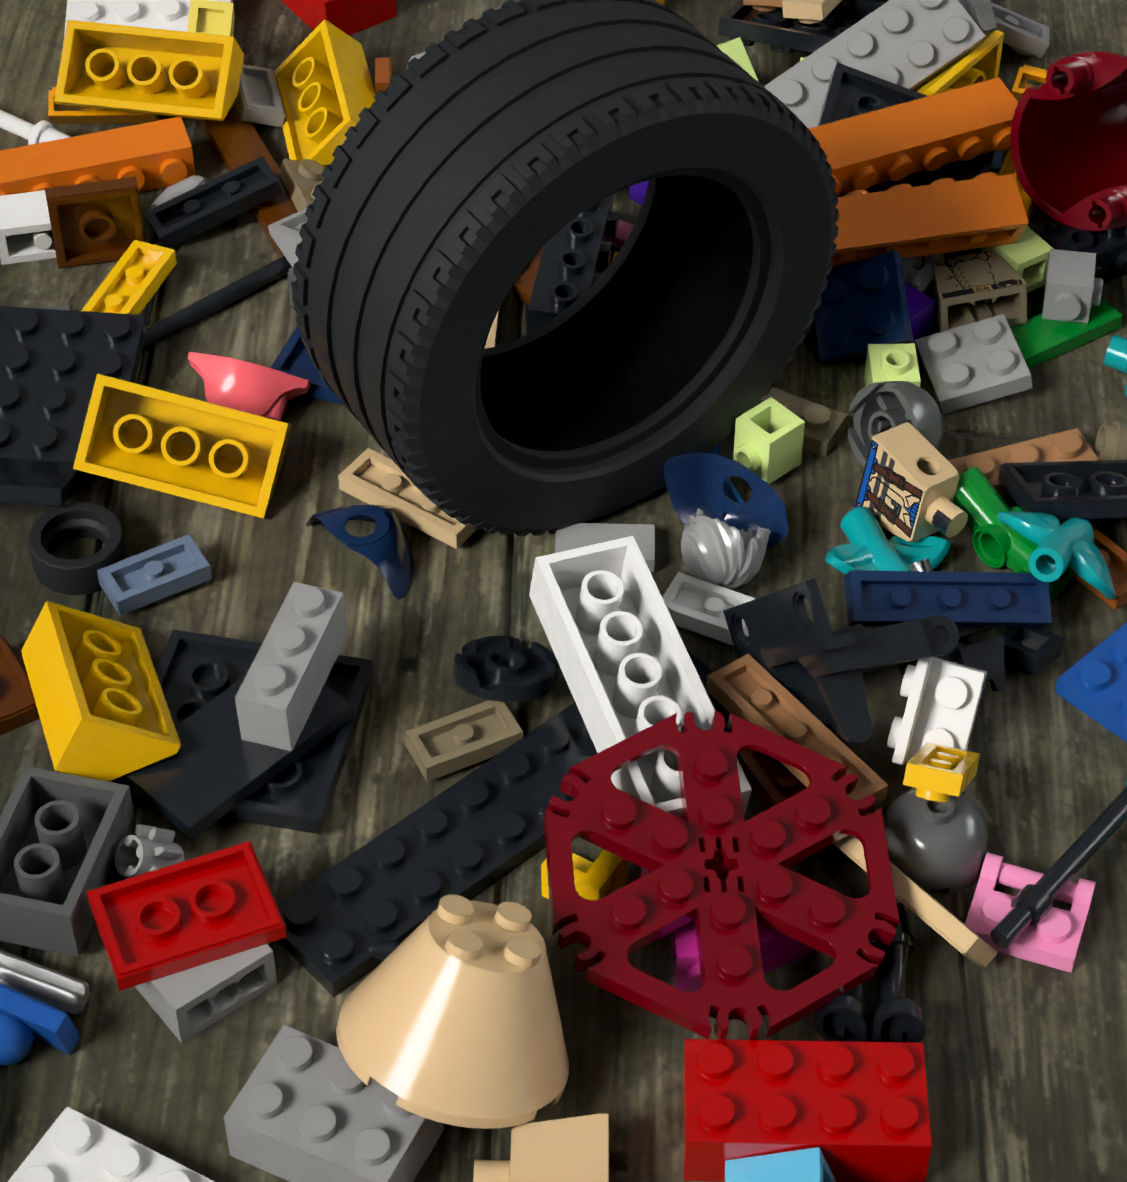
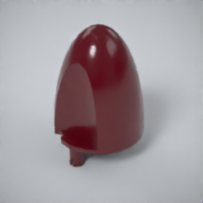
[1010,51,1127,231]

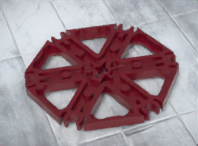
[544,712,899,1040]

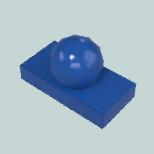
[0,983,81,1066]

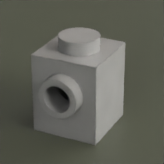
[1042,249,1103,324]

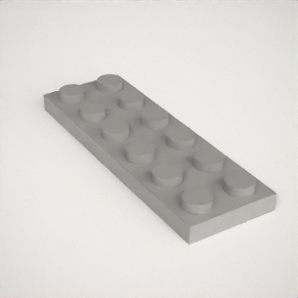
[764,0,986,129]

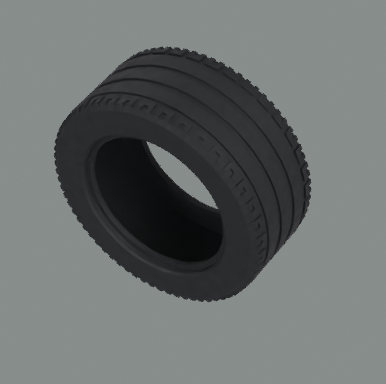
[292,0,839,536]

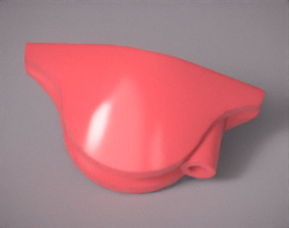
[188,352,310,421]

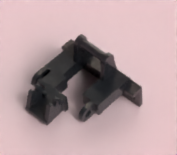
[723,578,1006,744]

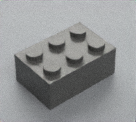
[0,766,136,957]

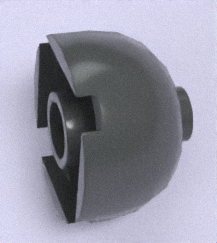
[847,381,943,468]
[883,787,987,895]

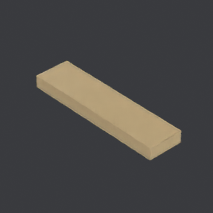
[833,836,998,968]

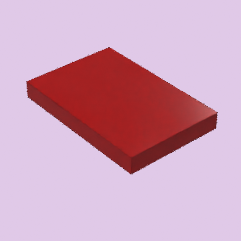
[86,841,287,991]

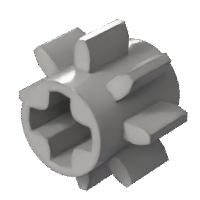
[115,824,184,879]

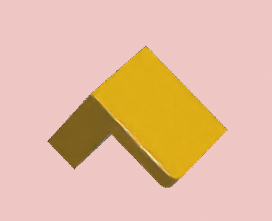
[541,849,628,900]

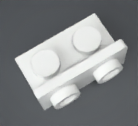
[887,657,987,765]

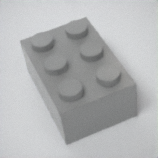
[224,1025,444,1182]

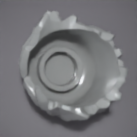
[681,508,771,589]

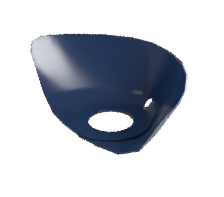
[664,452,788,549]
[305,504,414,600]

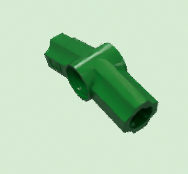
[953,467,1075,598]

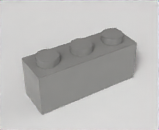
[235,582,348,751]

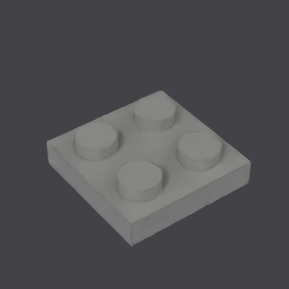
[915,314,1033,415]

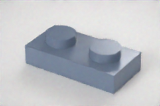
[97,534,212,616]

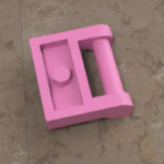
[965,852,1096,973]

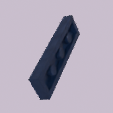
[844,570,1052,628]

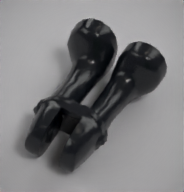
[814,902,926,1043]

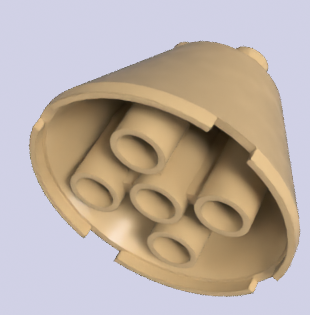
[336,895,569,1129]

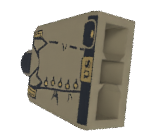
[933,251,1027,332]

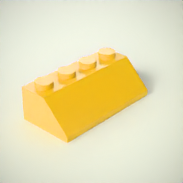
[274,19,376,168]
[54,20,244,121]
[73,374,292,519]
[21,601,181,782]

